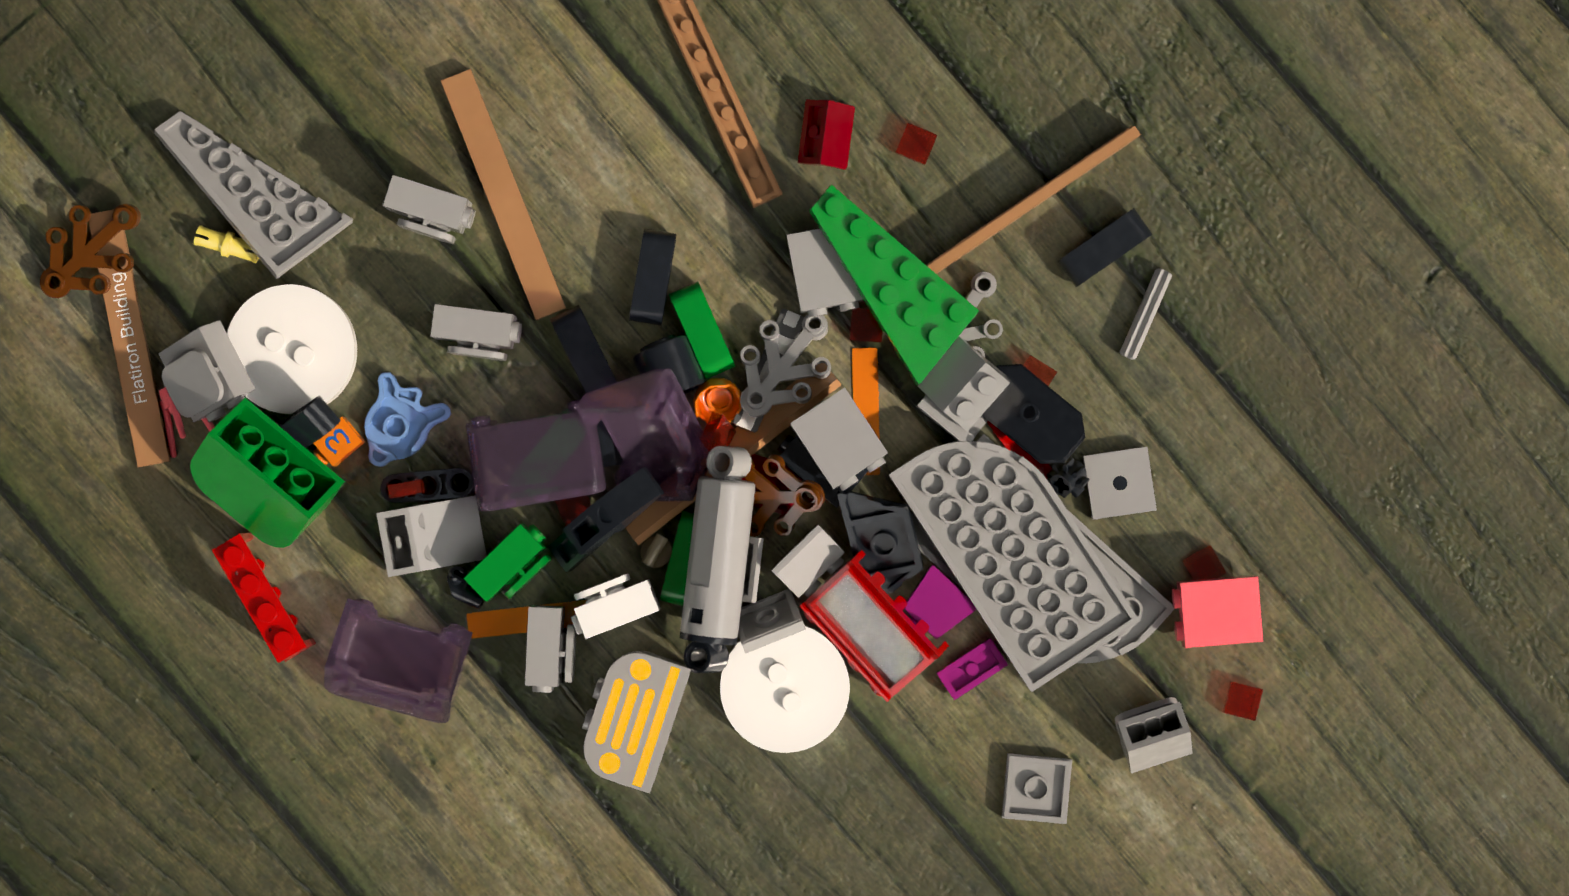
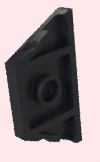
[837,490,924,609]

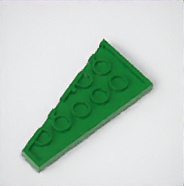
[809,184,979,386]

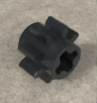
[1047,457,1089,498]

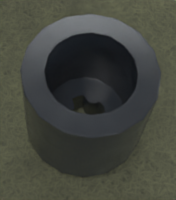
[633,334,706,406]

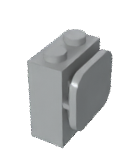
[383,175,476,245]
[786,229,864,318]
[430,304,522,361]
[158,320,255,422]
[790,387,888,491]
[525,605,577,693]
[1115,697,1193,773]

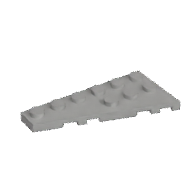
[155,111,353,279]

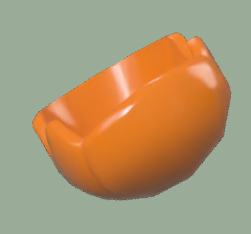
[693,378,742,426]

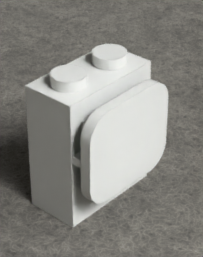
[571,574,661,639]

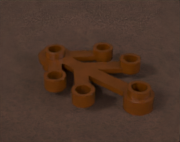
[40,204,141,298]
[744,454,825,537]

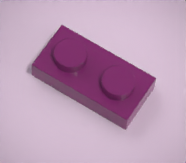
[936,638,1008,701]

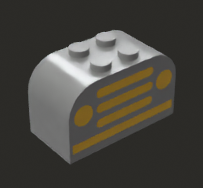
[582,651,691,794]

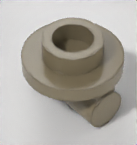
[641,534,673,569]

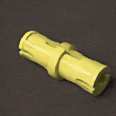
[194,225,259,264]

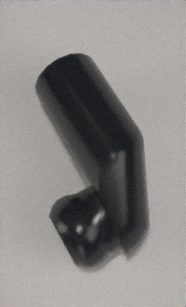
[447,566,485,610]

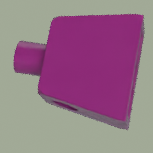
[904,565,976,639]

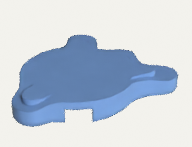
[364,372,451,467]

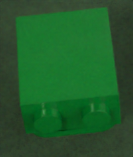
[464,524,552,602]

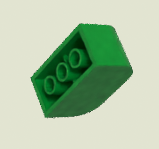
[190,398,345,548]

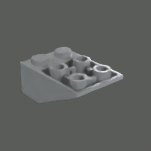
[376,496,487,577]

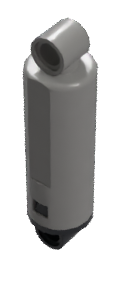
[680,446,755,673]

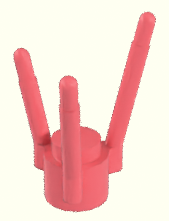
[159,387,215,458]

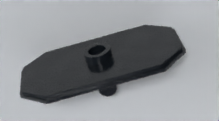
[982,364,1086,464]

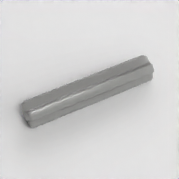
[1120,268,1172,360]

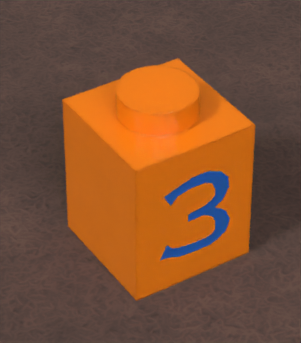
[313,417,366,467]

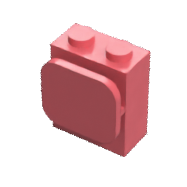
[1172,575,1263,648]

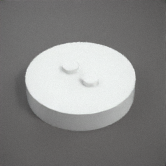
[227,284,357,414]
[720,626,850,753]

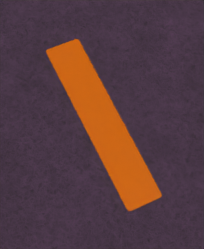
[852,348,880,475]
[467,600,587,639]

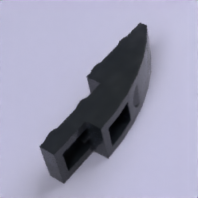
[548,467,664,573]

